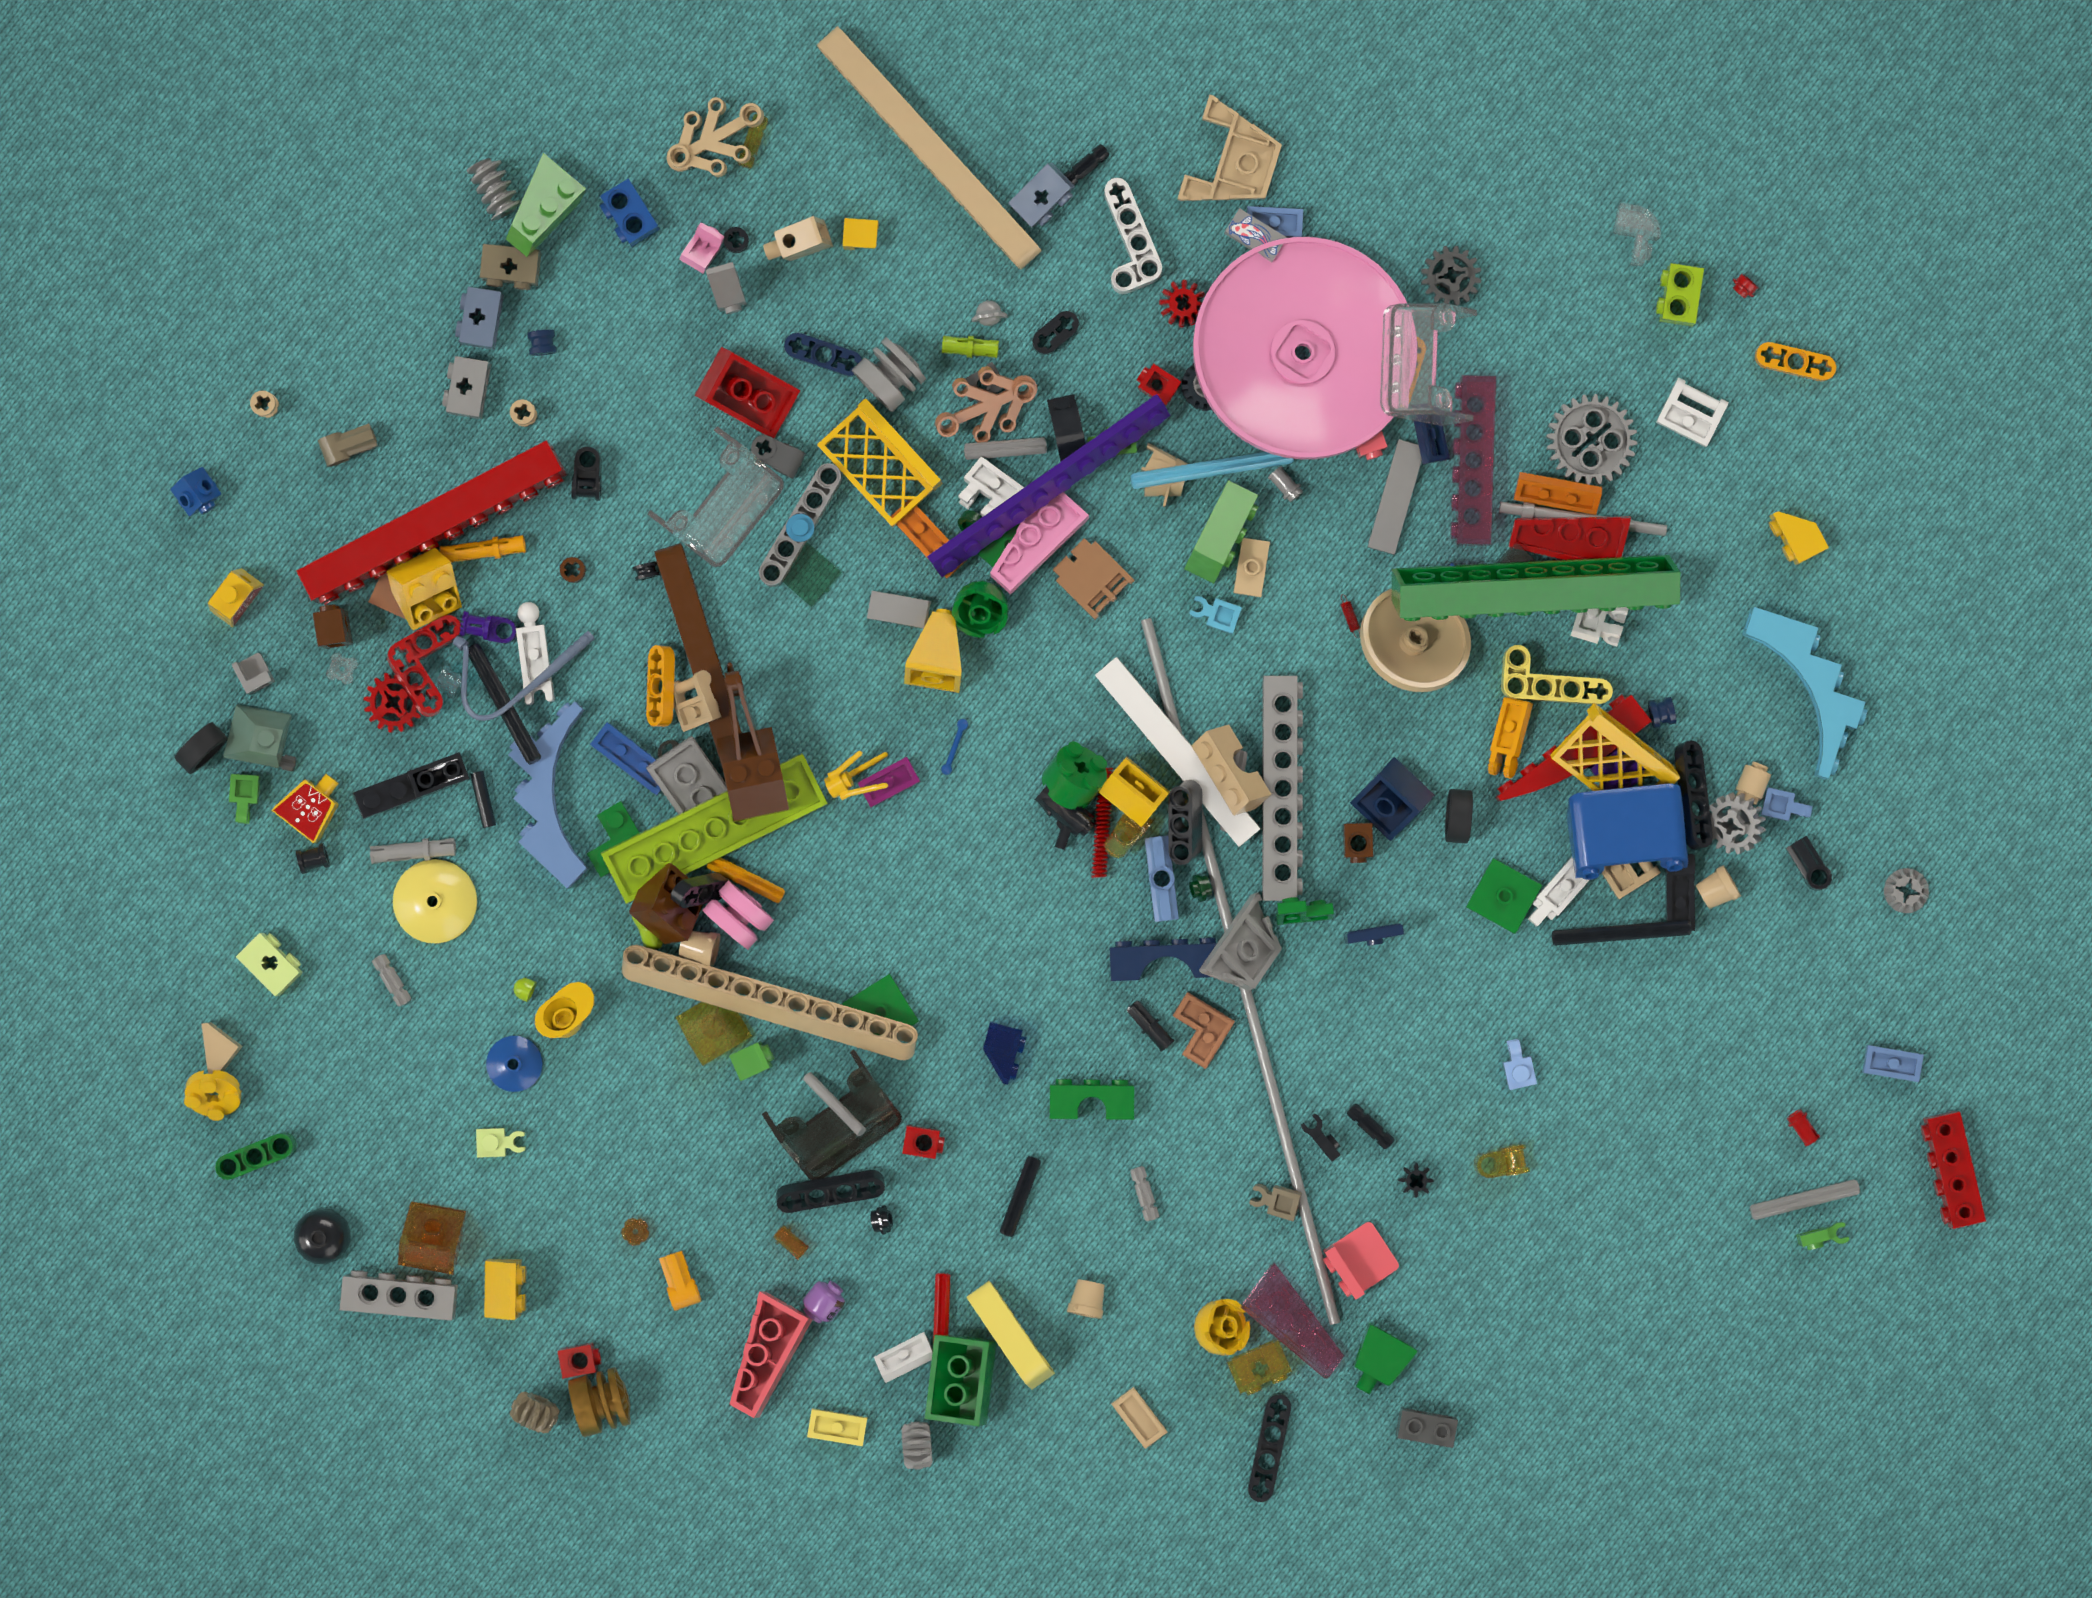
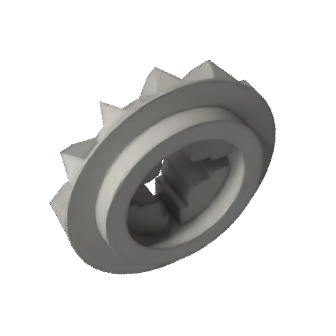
[1884,868,1929,913]

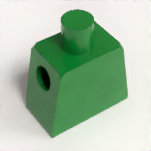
[1353,1322,1417,1395]

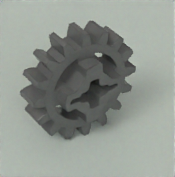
[1421,246,1481,307]

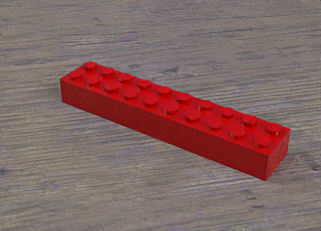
[296,440,567,605]

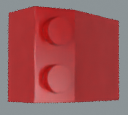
[694,347,801,438]

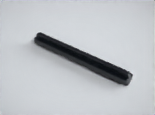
[469,643,541,765]
[1552,920,1692,946]

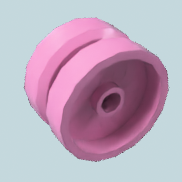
[702,880,774,950]

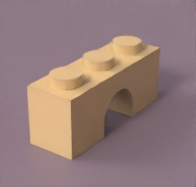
[1191,725,1272,816]

